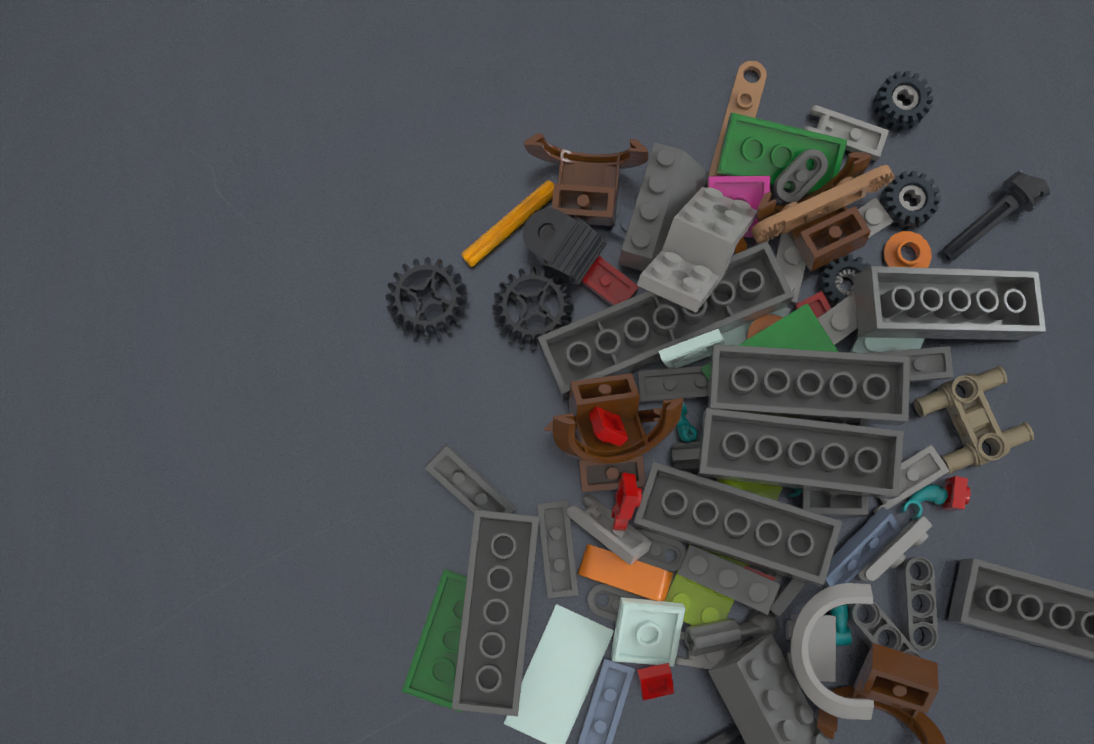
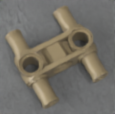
[913,365,1034,475]

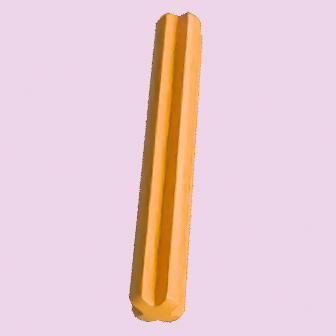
[461,180,554,267]

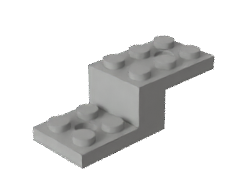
[637,187,757,313]

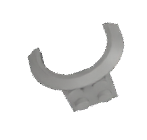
[785,583,874,720]

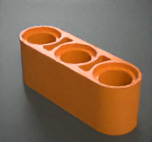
[577,544,674,602]

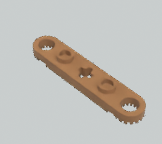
[706,61,767,188]
[751,165,895,244]

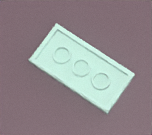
[503,604,614,744]

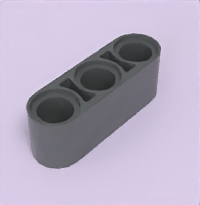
[897,557,938,651]
[847,601,922,658]

